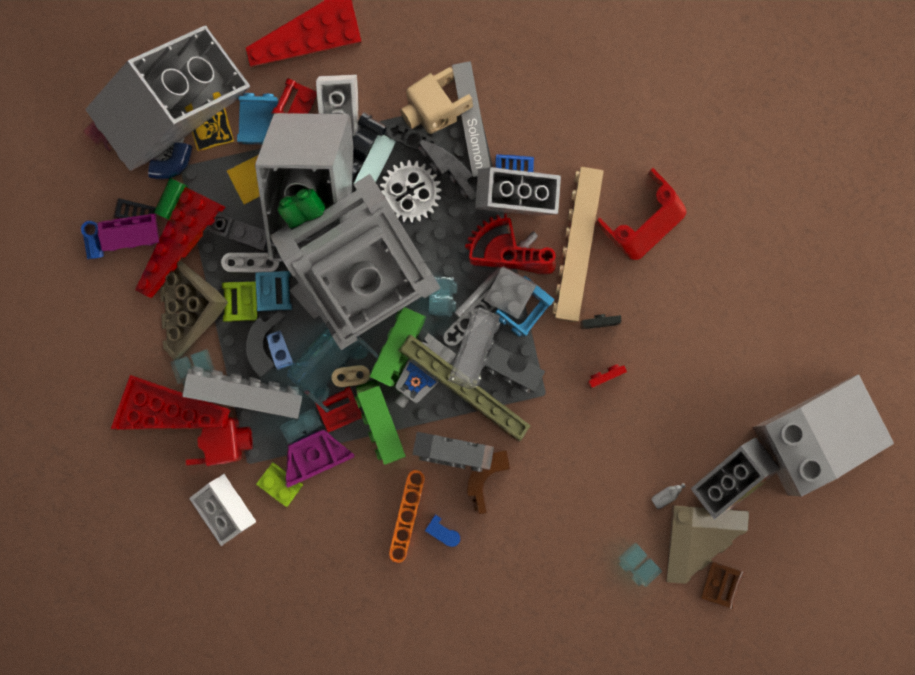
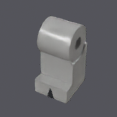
[422,333,456,364]

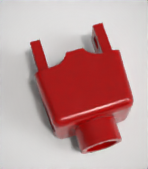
[186,417,253,466]

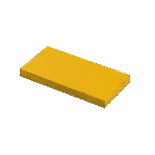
[227,155,260,204]

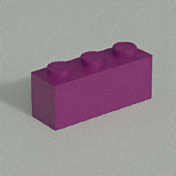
[98,214,159,251]

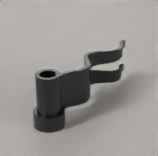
[352,112,387,178]

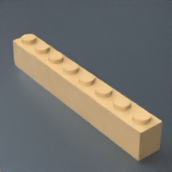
[552,167,604,323]

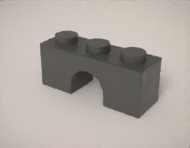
[483,344,545,393]

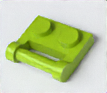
[222,281,257,322]

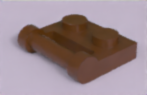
[700,562,745,609]

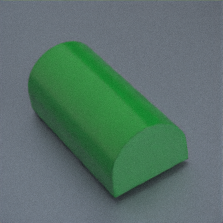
[154,178,188,220]

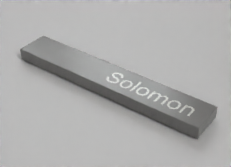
[452,61,490,178]

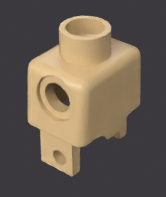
[400,67,473,134]

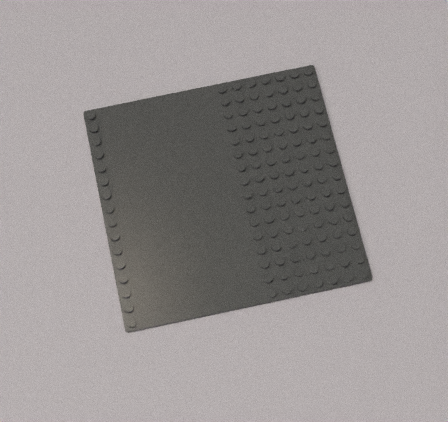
[181,113,546,464]

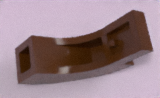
[467,450,510,514]

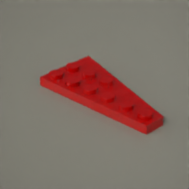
[135,187,226,298]
[111,375,230,430]

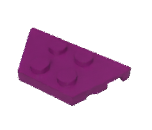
[285,429,355,488]

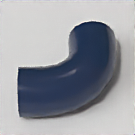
[148,142,193,179]

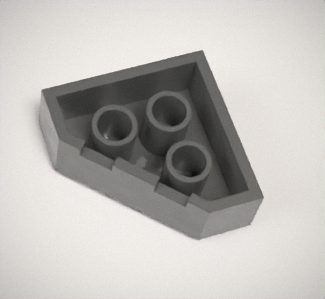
[412,432,494,472]

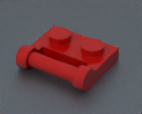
[271,78,317,115]
[314,386,362,433]

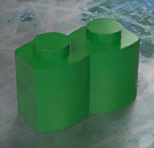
[278,189,325,228]

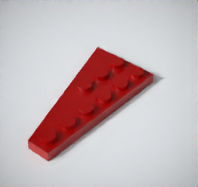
[246,0,361,67]

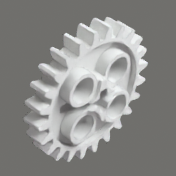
[380,160,442,223]

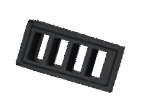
[113,198,156,219]

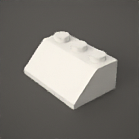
[189,474,256,546]

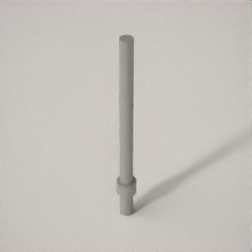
[454,231,538,318]

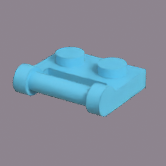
[256,271,292,311]

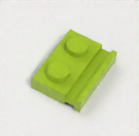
[256,462,303,507]

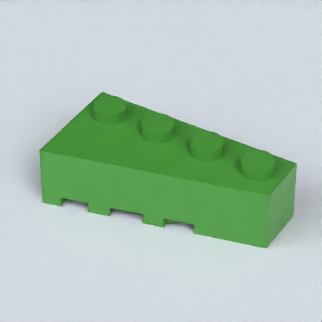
[370,307,427,387]
[355,379,406,465]

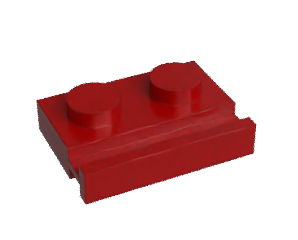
[588,364,627,389]

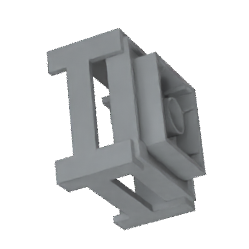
[270,174,441,350]

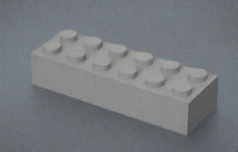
[182,366,302,419]

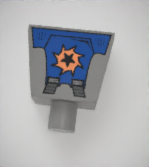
[394,360,439,408]

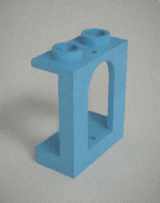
[495,276,555,337]

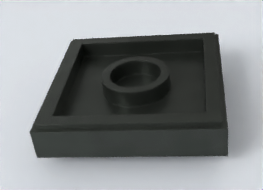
[580,314,622,330]

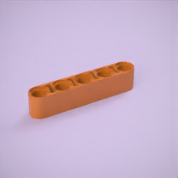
[389,470,425,563]

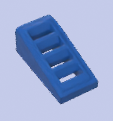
[495,154,534,172]

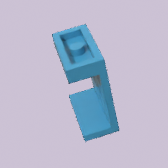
[237,93,278,145]

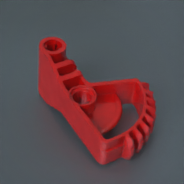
[465,213,556,274]

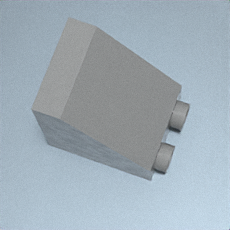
[85,25,250,171]
[255,113,353,261]
[753,375,894,497]

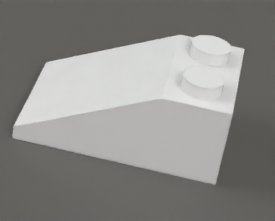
[316,75,359,136]

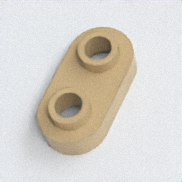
[331,365,370,387]

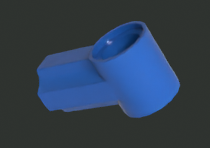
[81,221,104,259]

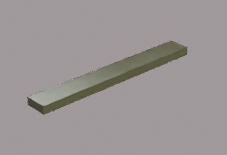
[398,335,531,442]

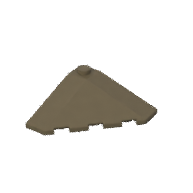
[160,260,228,361]
[666,505,749,584]

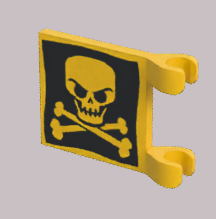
[185,92,234,151]

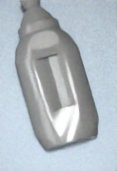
[651,483,685,509]

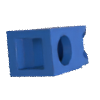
[425,514,460,547]

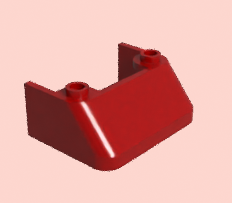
[595,168,687,261]

